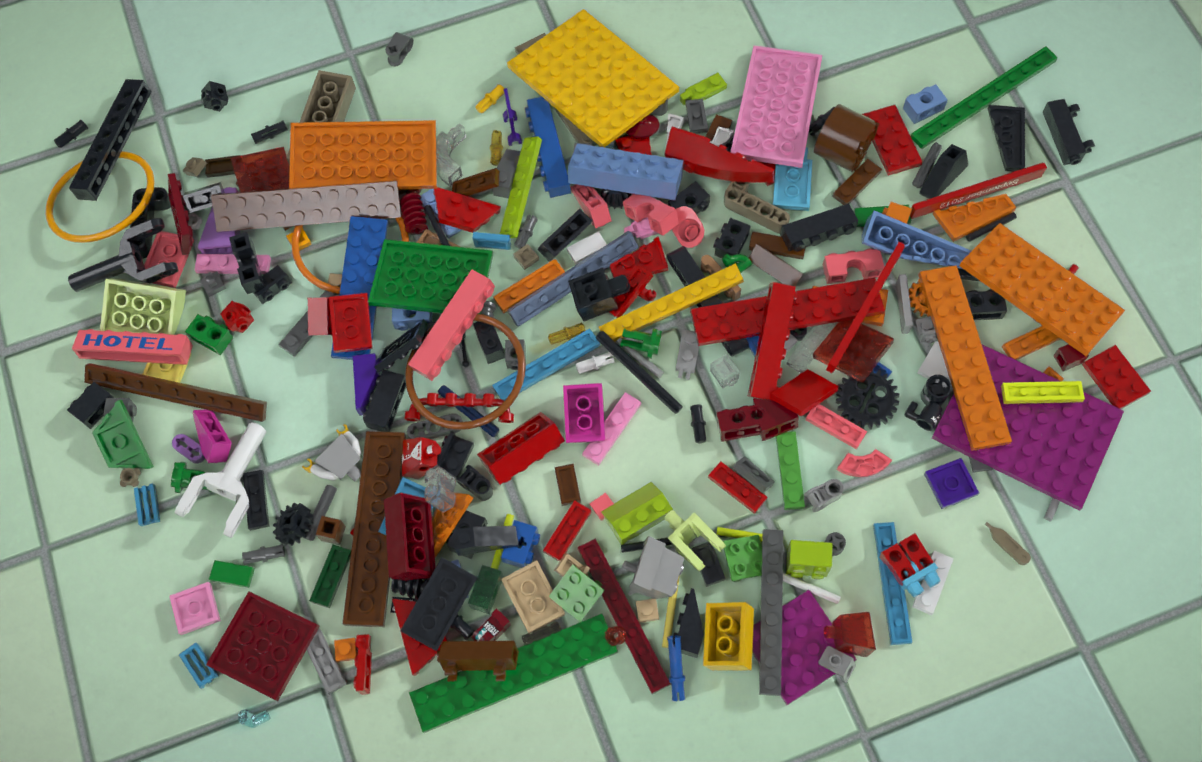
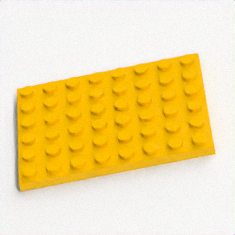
[507,9,680,148]

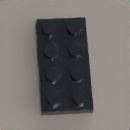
[400,557,478,651]

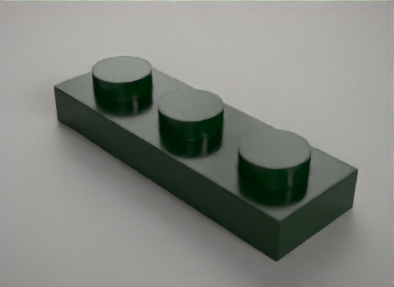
[309,544,351,609]

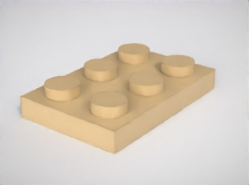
[501,560,565,634]

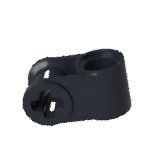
[455,465,493,501]

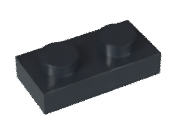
[692,542,726,587]

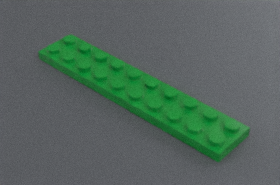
[409,613,618,733]

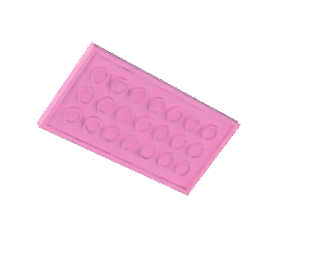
[731,46,822,168]

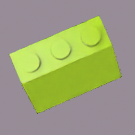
[601,482,673,545]

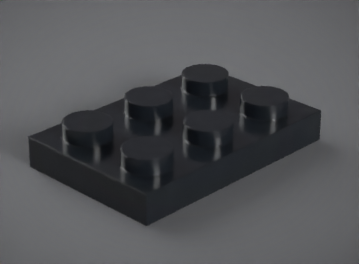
[374,319,429,372]

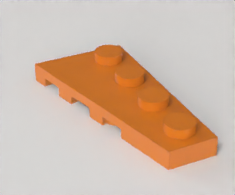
[933,194,1016,242]
[432,491,473,558]

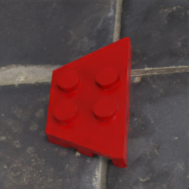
[433,187,501,233]
[392,599,447,676]

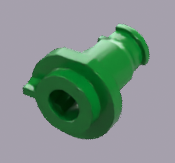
[620,328,662,359]
[171,462,213,493]

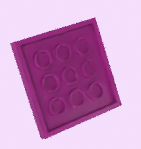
[752,590,857,705]

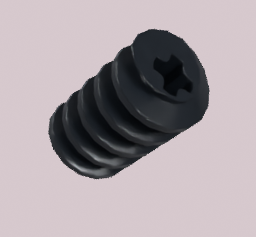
[391,578,429,600]

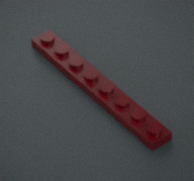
[578,538,671,694]

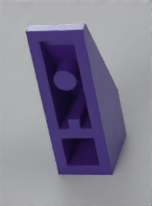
[352,353,380,416]

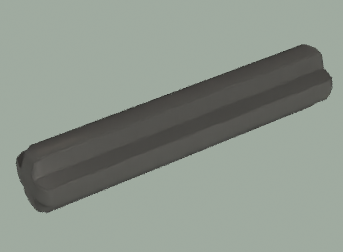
[912,142,942,188]
[306,485,337,541]

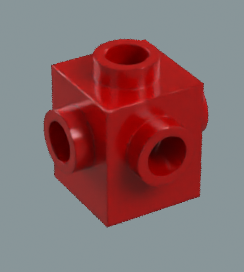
[220,301,254,333]

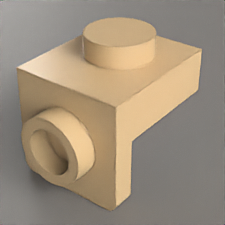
[554,553,590,577]

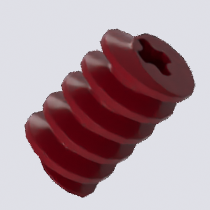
[400,193,428,235]

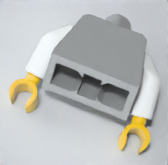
[302,424,361,481]

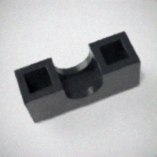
[229,232,265,294]

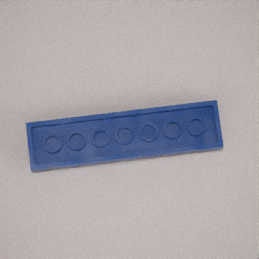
[331,216,388,360]

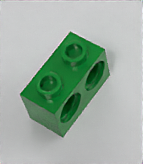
[185,314,233,356]

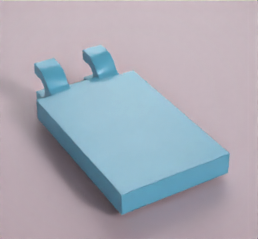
[773,147,812,211]

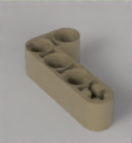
[724,181,790,234]

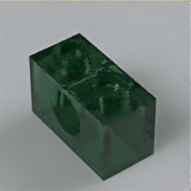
[468,565,504,615]

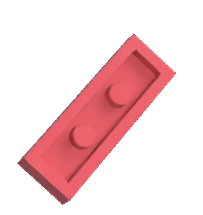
[805,404,867,450]

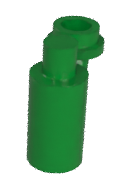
[722,254,752,273]

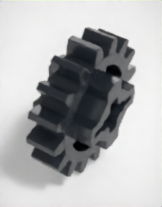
[273,503,314,546]

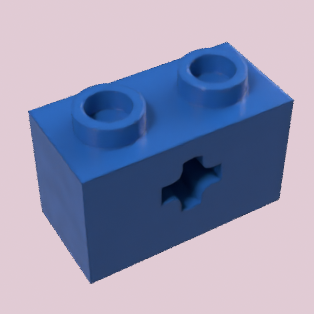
[501,520,540,568]

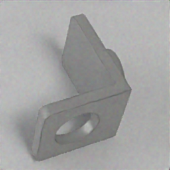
[818,646,856,683]

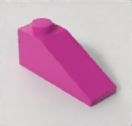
[193,410,232,463]

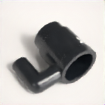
[904,401,942,431]

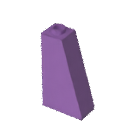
[198,187,240,254]

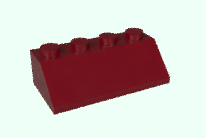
[384,492,436,581]

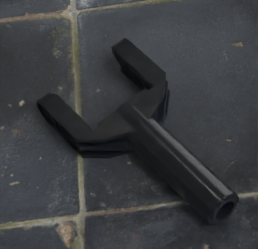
[68,218,178,292]

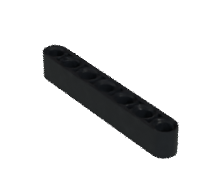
[667,246,749,357]

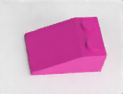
[563,383,605,443]

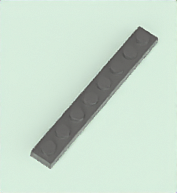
[759,529,783,696]

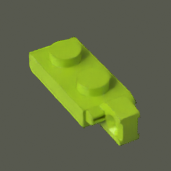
[680,72,727,106]

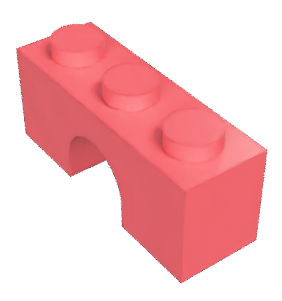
[623,194,679,236]
[822,248,884,284]

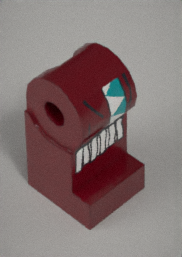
[471,608,511,641]

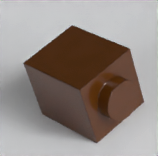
[316,516,346,545]

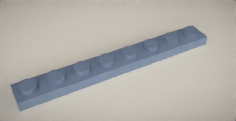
[507,231,639,327]

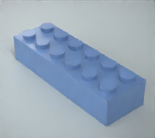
[568,144,683,200]

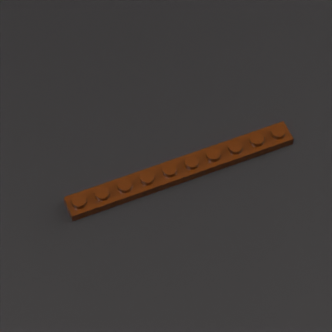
[84,363,267,422]

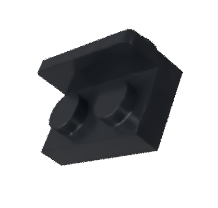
[253,265,292,304]
[436,431,474,478]

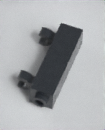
[1043,99,1095,165]

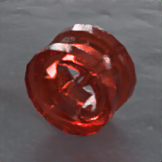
[605,626,627,646]

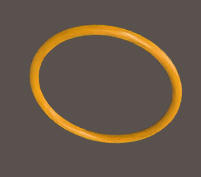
[45,151,155,243]

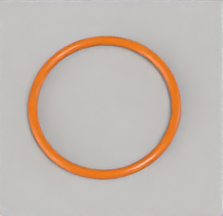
[291,215,409,294]

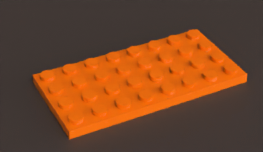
[289,120,437,189]
[959,223,1125,356]

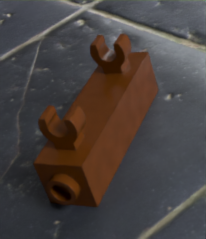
[437,640,519,682]

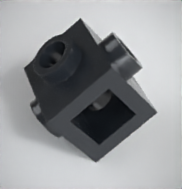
[201,81,229,112]

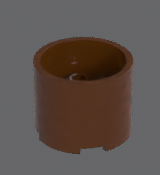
[814,104,879,172]

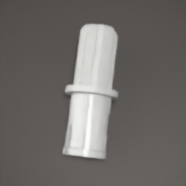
[576,352,614,374]

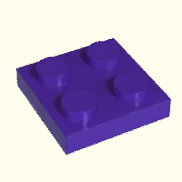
[924,458,979,509]

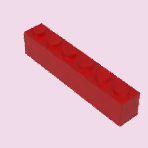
[747,282,798,401]

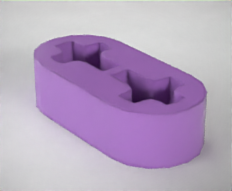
[172,434,205,464]

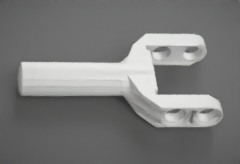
[175,423,266,538]

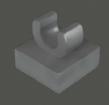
[200,271,226,297]

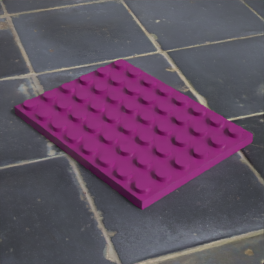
[932,344,1124,511]

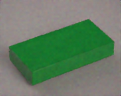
[209,560,255,588]

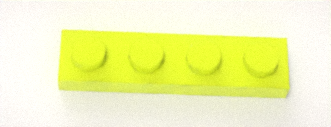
[1001,381,1085,404]

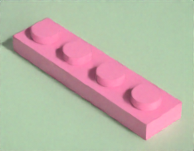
[195,254,271,274]
[582,392,641,466]

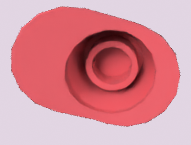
[672,206,705,248]

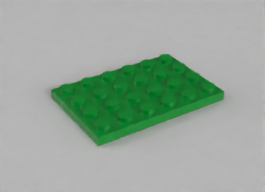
[368,239,493,314]

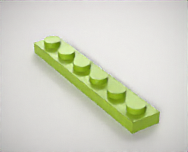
[499,136,542,238]

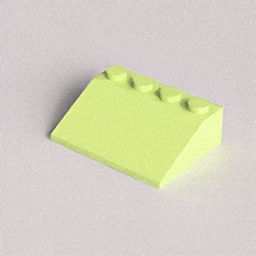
[100,278,186,335]

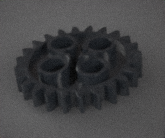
[835,367,900,430]

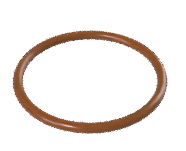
[405,314,526,430]

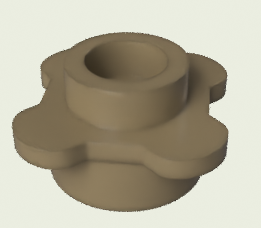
[120,468,141,487]

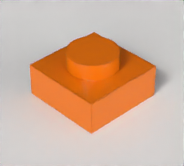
[334,637,357,662]

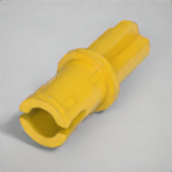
[475,84,504,113]

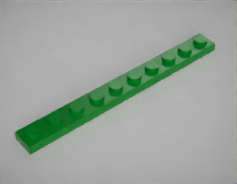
[911,46,1058,149]

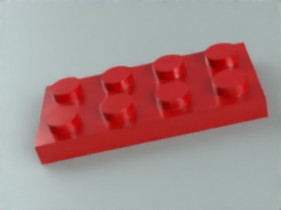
[862,105,923,176]

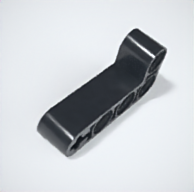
[130,187,171,259]

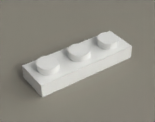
[912,551,954,616]

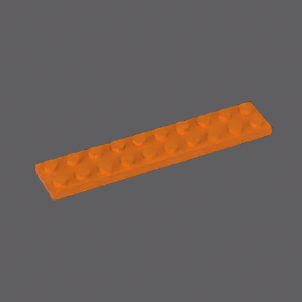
[918,265,1012,451]

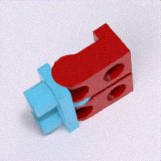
[879,533,940,598]

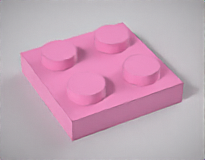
[169,582,221,635]

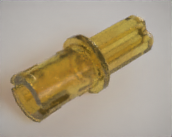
[489,130,503,166]
[548,322,586,345]

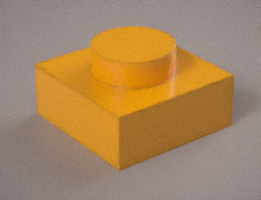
[286,228,312,251]

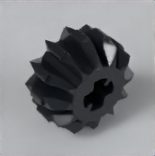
[601,189,631,210]

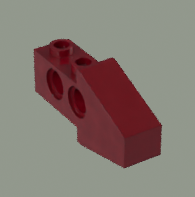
[716,398,799,442]

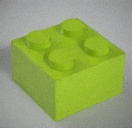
[786,540,832,579]

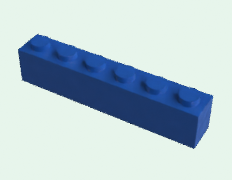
[525,97,571,198]

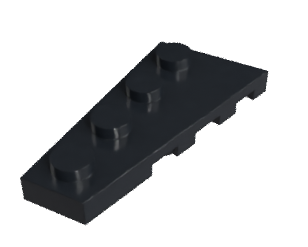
[987,105,1025,172]

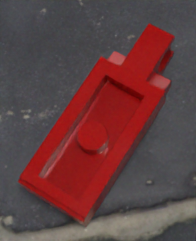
[353,634,372,695]

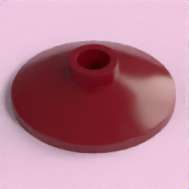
[626,114,660,138]

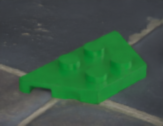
[92,400,154,469]

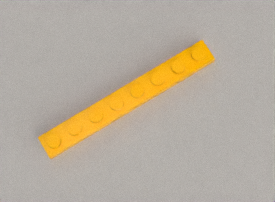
[599,263,744,342]

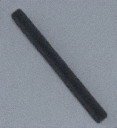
[596,331,683,414]

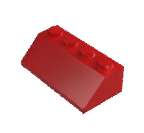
[477,412,565,485]

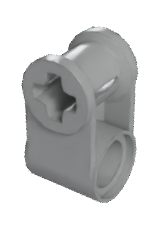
[804,479,844,512]

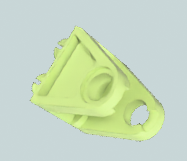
[665,510,726,572]

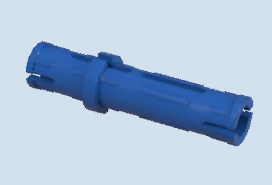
[667,635,685,701]

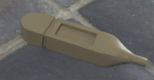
[985,522,1031,565]

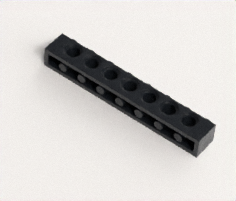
[69,79,152,201]

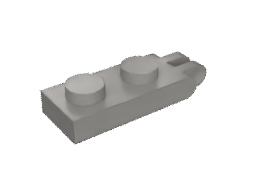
[676,329,699,380]

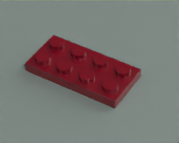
[167,173,193,255]

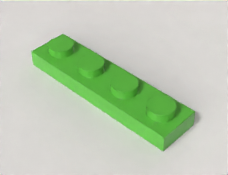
[776,432,805,510]

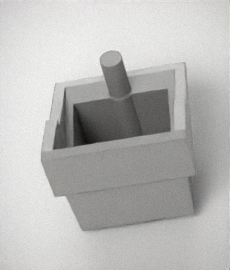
[622,536,684,599]

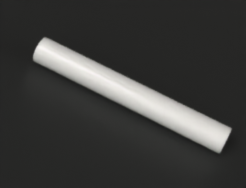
[783,573,841,604]

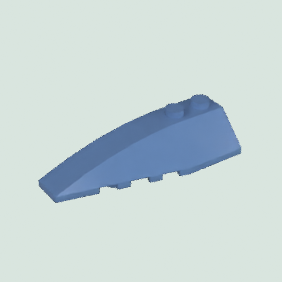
[862,211,971,269]

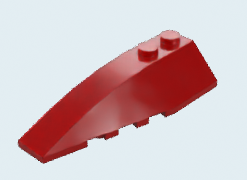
[665,126,774,183]

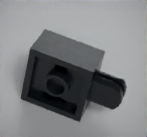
[568,267,630,322]

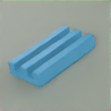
[472,232,511,250]
[134,483,160,527]
[179,643,219,689]

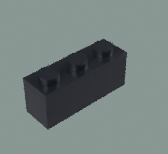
[537,209,593,262]
[363,369,406,432]

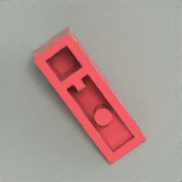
[570,184,612,228]

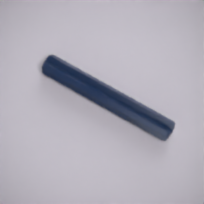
[438,385,500,437]

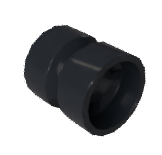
[921,374,952,406]

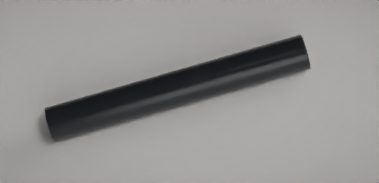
[424,205,450,246]
[966,212,1017,242]
[621,537,672,553]

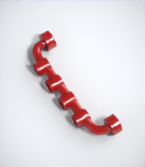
[404,393,514,423]

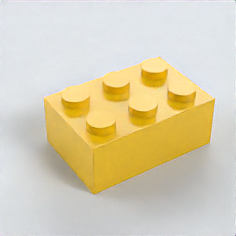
[703,602,754,671]

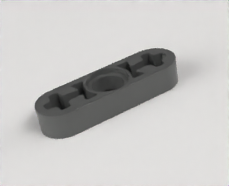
[407,414,463,439]

